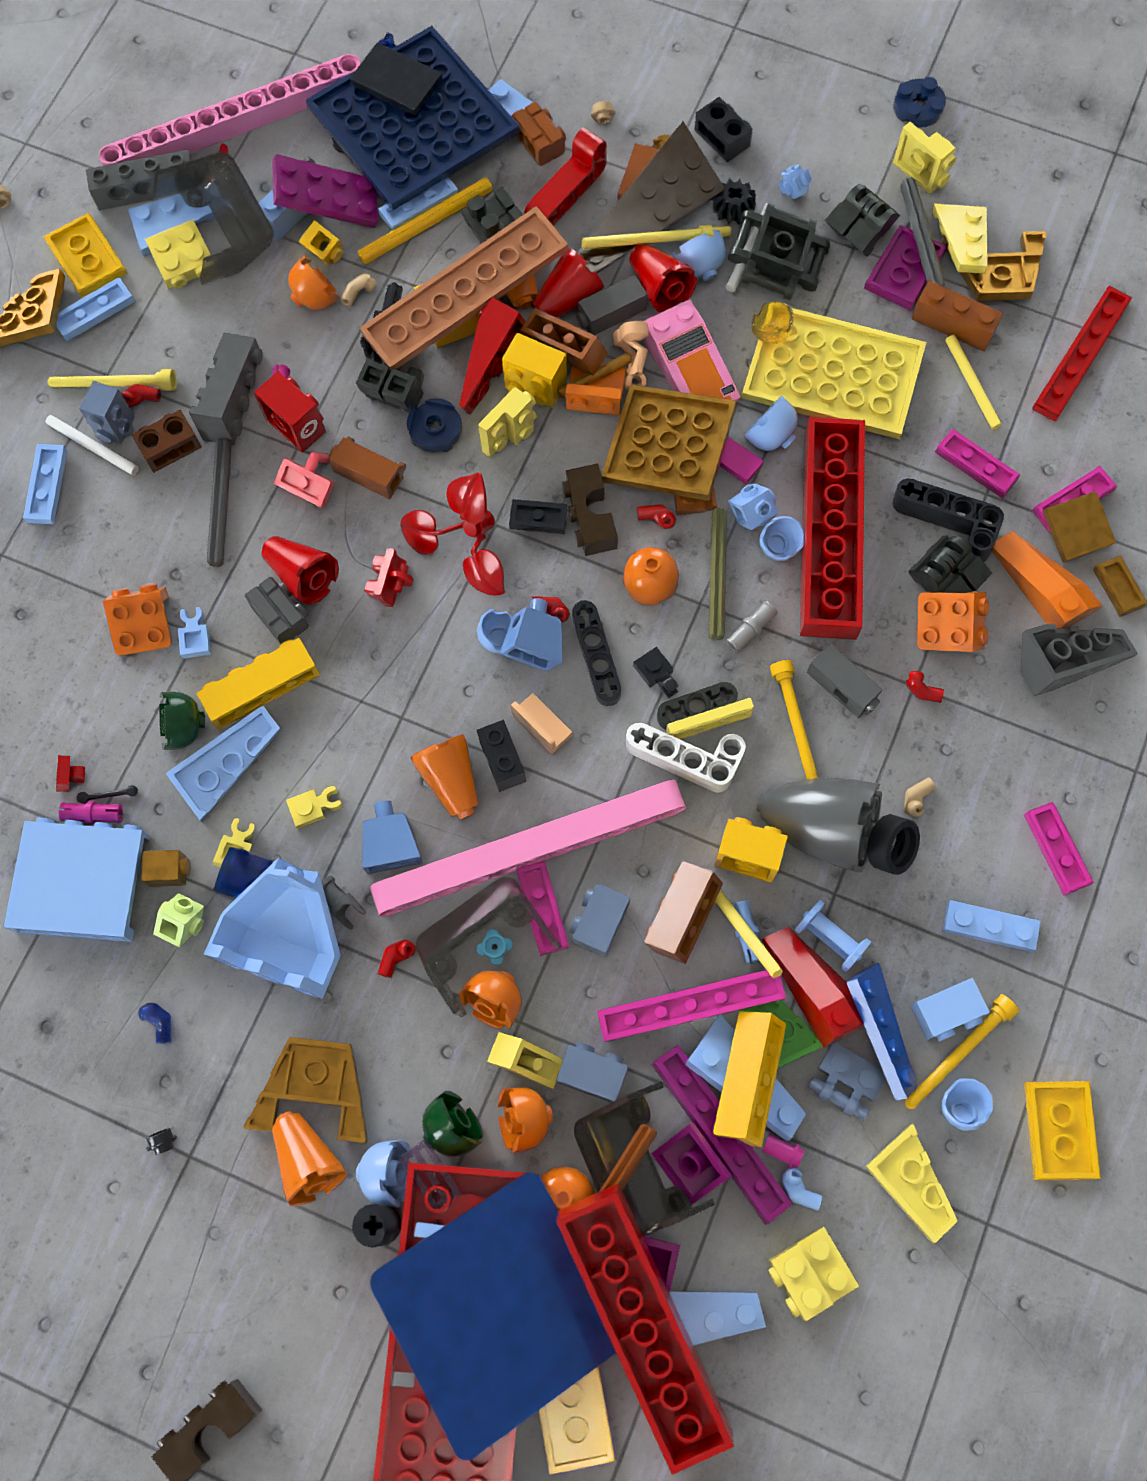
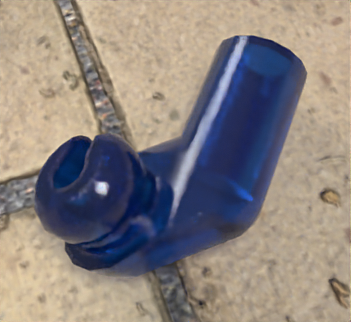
[138,1002,172,1044]

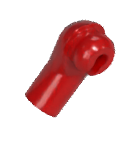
[121,384,161,408]
[906,671,944,703]

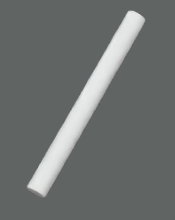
[726,203,768,293]
[45,415,139,476]

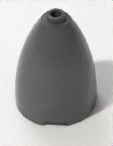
[757,778,882,873]

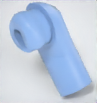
[782,1168,822,1211]

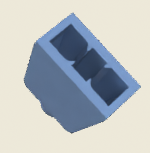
[500,598,562,672]
[362,800,423,874]

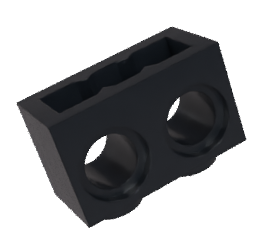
[694,96,753,163]
[476,720,526,792]

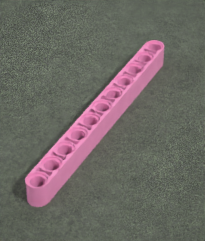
[99,54,360,166]
[370,780,686,917]

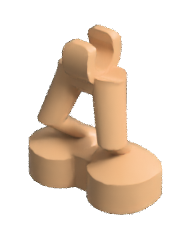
[613,321,649,390]

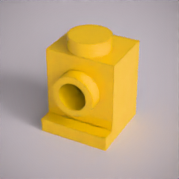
[299,220,344,266]

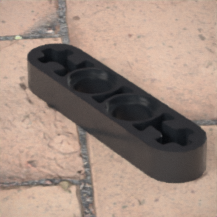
[572,600,621,706]

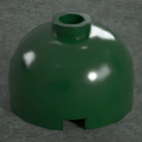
[159,692,205,750]
[422,1091,483,1157]

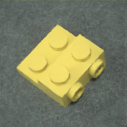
[893,122,957,194]
[145,219,217,289]
[478,387,537,458]
[768,1227,859,1322]

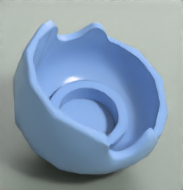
[759,516,805,561]
[477,609,512,653]
[941,1079,993,1131]

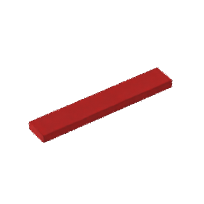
[1032,286,1133,422]

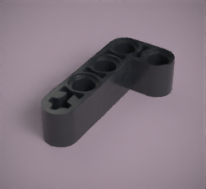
[892,478,1004,562]

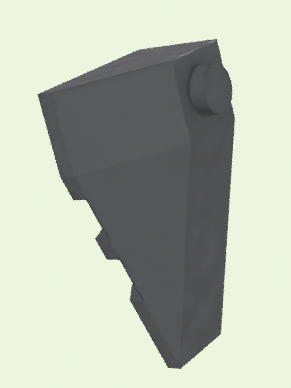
[1020,624,1138,696]

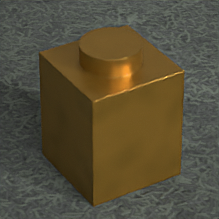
[142,850,191,887]

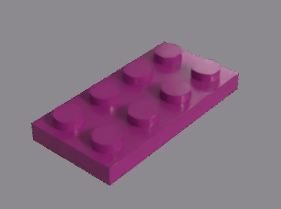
[272,154,378,228]

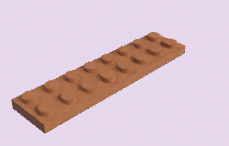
[359,206,569,371]

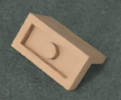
[511,693,573,755]

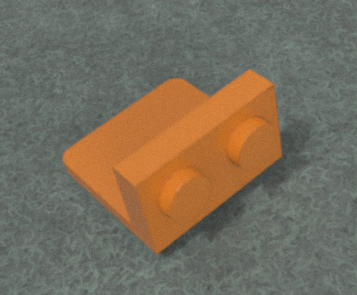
[565,363,626,416]
[103,583,172,655]
[917,591,989,652]

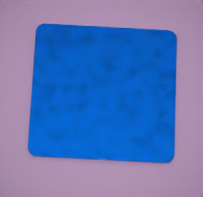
[370,1173,616,1461]

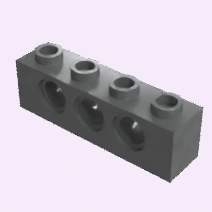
[86,150,199,210]

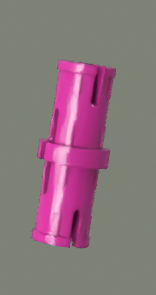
[58,801,123,825]

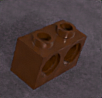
[131,409,202,473]

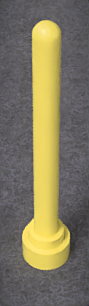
[47,369,177,391]

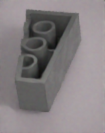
[189,333,262,445]

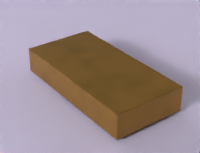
[1093,555,1147,617]

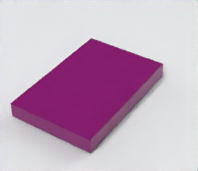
[864,225,947,311]

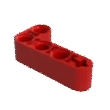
[524,128,607,226]

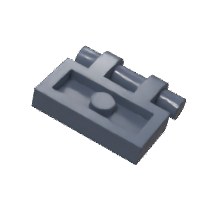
[808,1042,886,1121]

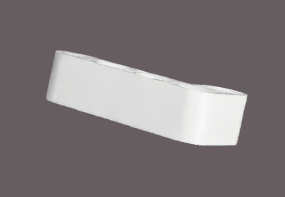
[626,723,746,793]

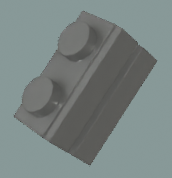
[244,577,309,645]

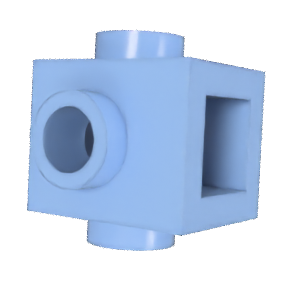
[728,484,778,530]

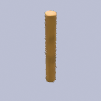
[558,352,632,399]

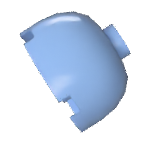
[672,230,726,281]
[744,396,798,451]
[356,1140,413,1207]

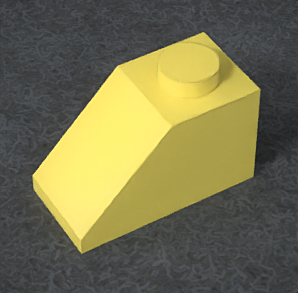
[487,1032,564,1089]

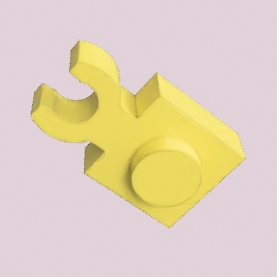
[286,786,343,829]
[213,818,254,874]

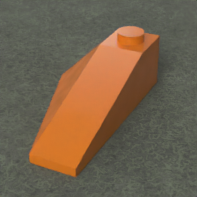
[992,531,1103,628]

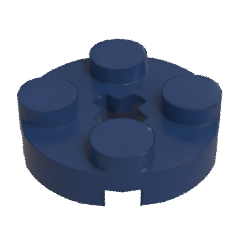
[893,77,946,127]
[407,398,462,452]

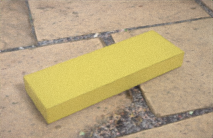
[666,698,754,739]

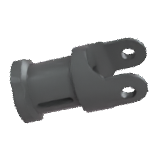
[322,876,366,929]

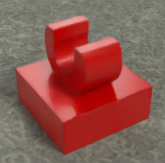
[56,755,85,792]

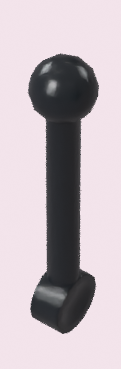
[77,785,138,804]

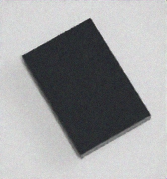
[349,42,443,116]

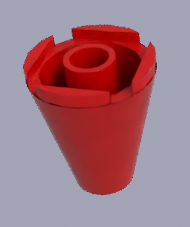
[629,244,697,313]
[531,249,604,319]
[262,536,339,605]

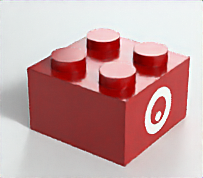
[254,371,326,453]

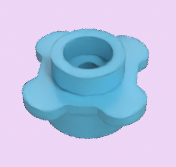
[477,929,513,965]

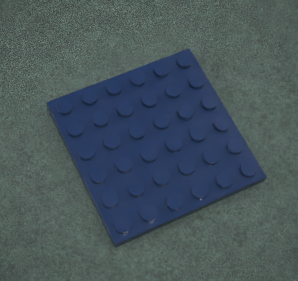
[306,25,520,211]

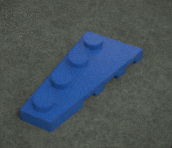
[846,963,917,1101]

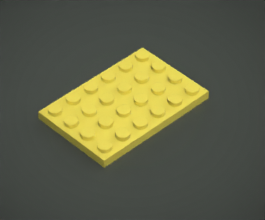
[741,302,926,440]

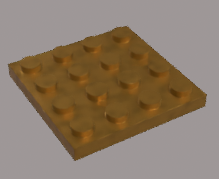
[601,384,737,501]

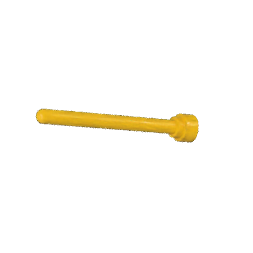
[770,660,818,779]
[905,994,1020,1109]

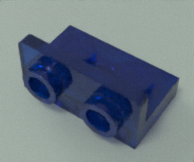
[213,847,275,898]

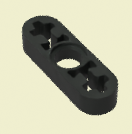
[657,682,738,730]

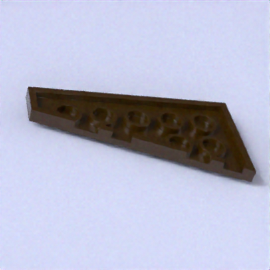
[578,121,725,274]

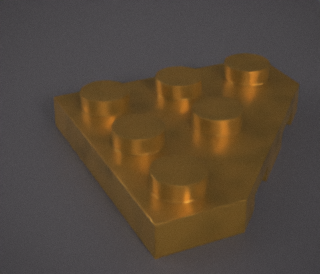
[0,268,66,348]

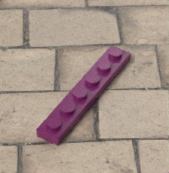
[651,1045,793,1225]

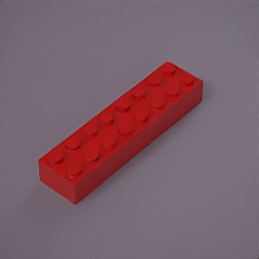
[800,417,865,640]
[556,1183,734,1475]

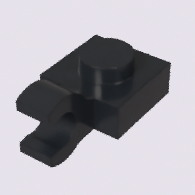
[633,646,678,698]

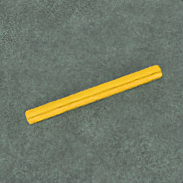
[358,177,493,264]

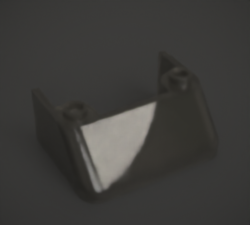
[153,153,274,285]
[416,877,562,1017]
[574,1081,715,1236]

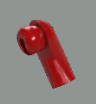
[637,504,676,529]
[532,596,570,623]
[377,939,416,978]

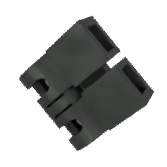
[825,184,900,257]
[461,187,523,244]
[356,359,424,413]
[908,535,992,593]

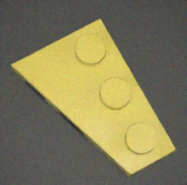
[932,204,987,274]
[865,1124,958,1243]

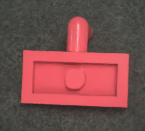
[274,452,335,507]

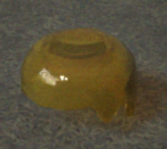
[751,301,793,344]

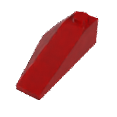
[459,297,526,415]
[762,927,865,1048]

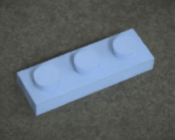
[378,177,458,231]
[56,278,135,342]
[23,444,68,524]
[942,900,1040,952]

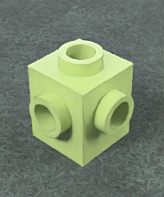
[153,893,204,947]

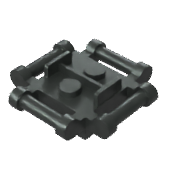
[728,202,831,300]

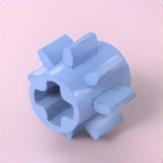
[778,165,812,199]

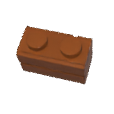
[512,102,566,166]

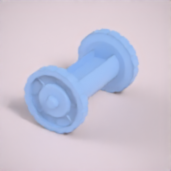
[795,900,871,973]

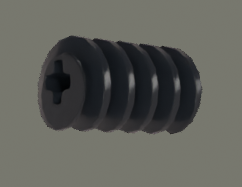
[352,1203,402,1248]

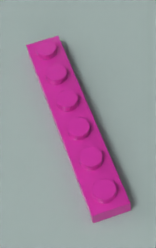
[597,970,786,1042]

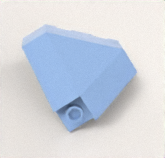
[203,858,341,999]

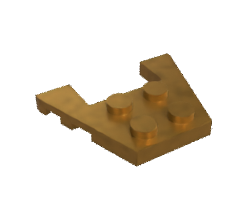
[942,231,1047,301]
[244,1037,367,1144]

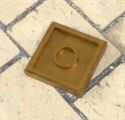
[1043,491,1116,563]

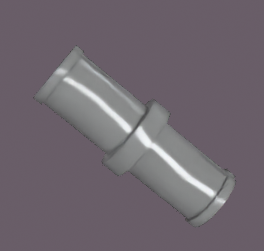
[725,601,778,653]

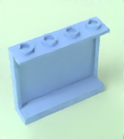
[4,818,151,942]

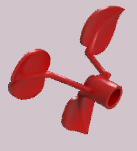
[400,472,505,595]

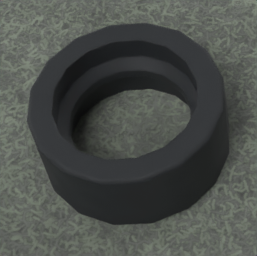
[867,814,920,875]

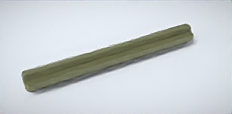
[709,508,727,640]

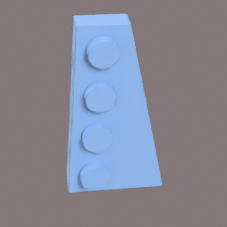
[128,180,236,256]

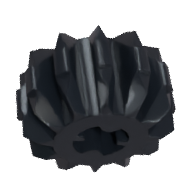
[712,178,756,225]

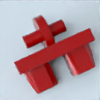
[364,549,414,607]

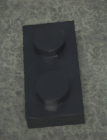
[509,499,568,534]

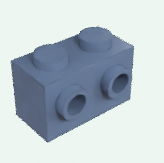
[79,381,135,444]

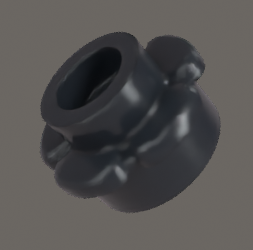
[146,1128,177,1155]

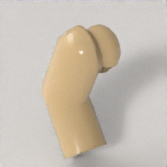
[340,273,376,307]
[903,777,936,817]

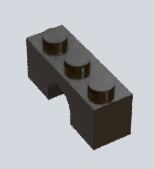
[562,463,618,556]
[151,1379,262,1481]

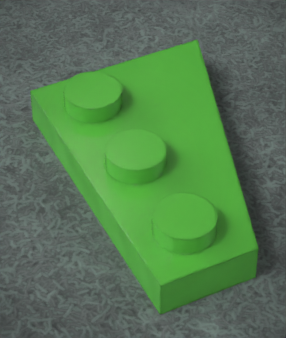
[739,1000,822,1068]

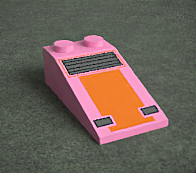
[642,299,741,402]

